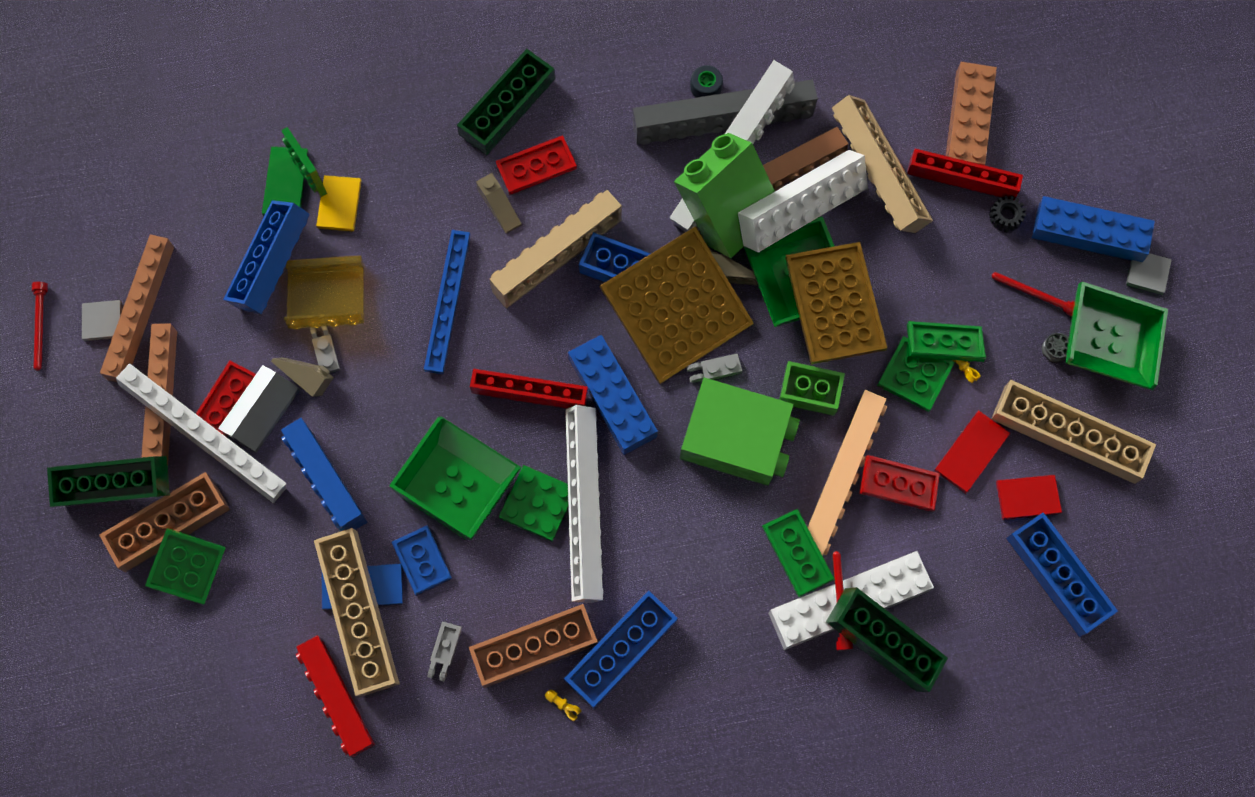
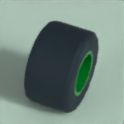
[690,65,723,98]

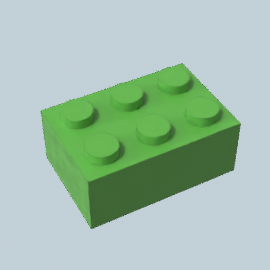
[779,361,845,416]

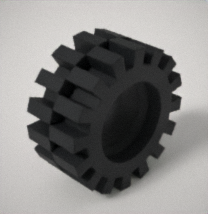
[989,196,1026,232]

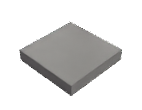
[1126,253,1172,295]
[82,300,122,341]

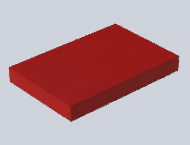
[996,475,1062,520]

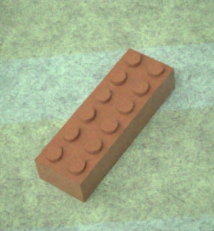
[946,62,997,165]
[100,472,230,572]
[469,604,598,688]

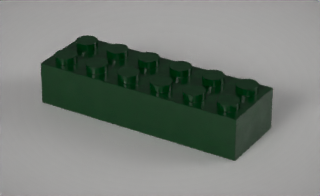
[457,49,555,155]
[47,456,170,507]
[826,587,948,692]

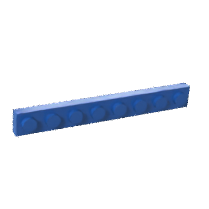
[424,230,470,374]

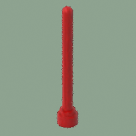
[992,272,1074,317]
[32,282,48,371]
[833,551,853,650]

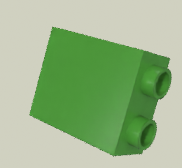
[674,133,775,258]
[680,377,800,486]

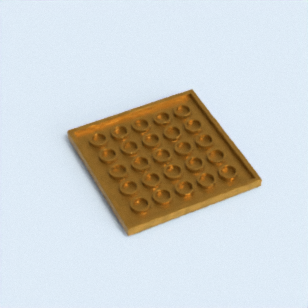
[599,226,754,384]

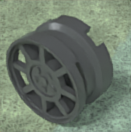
[1041,333,1068,362]

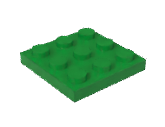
[281,127,327,197]
[877,336,955,412]
[499,465,569,542]
[145,528,225,604]

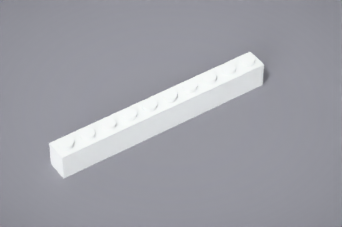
[116,363,286,503]
[566,405,603,603]

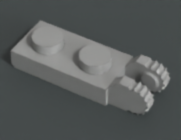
[310,321,340,373]
[686,354,742,383]
[427,621,462,682]

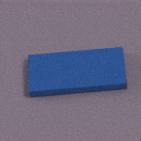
[322,564,403,610]

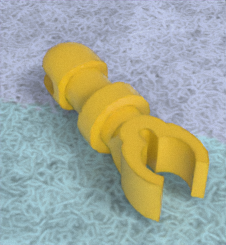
[952,360,981,383]
[545,690,582,721]

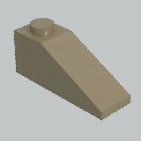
[476,173,522,234]
[711,252,758,285]
[271,357,334,397]

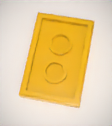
[316,175,362,231]

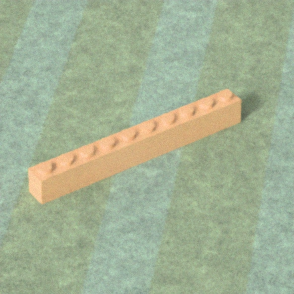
[807,390,887,556]

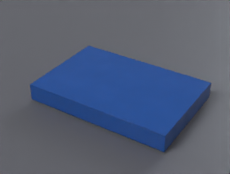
[392,525,452,596]

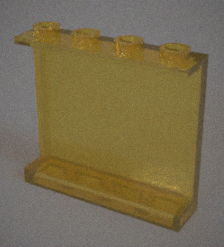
[284,255,364,329]

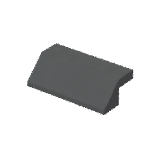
[218,365,300,453]

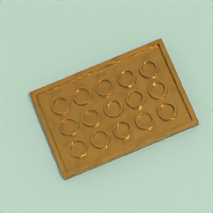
[785,242,887,365]

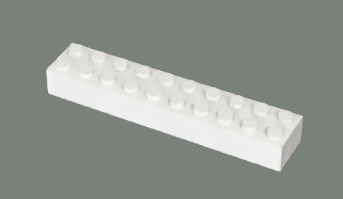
[670,60,795,232]

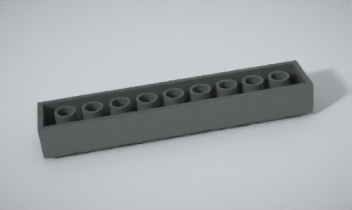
[633,79,818,145]

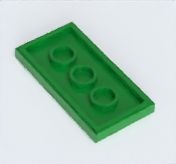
[262,146,309,216]
[907,321,986,362]
[762,509,835,598]

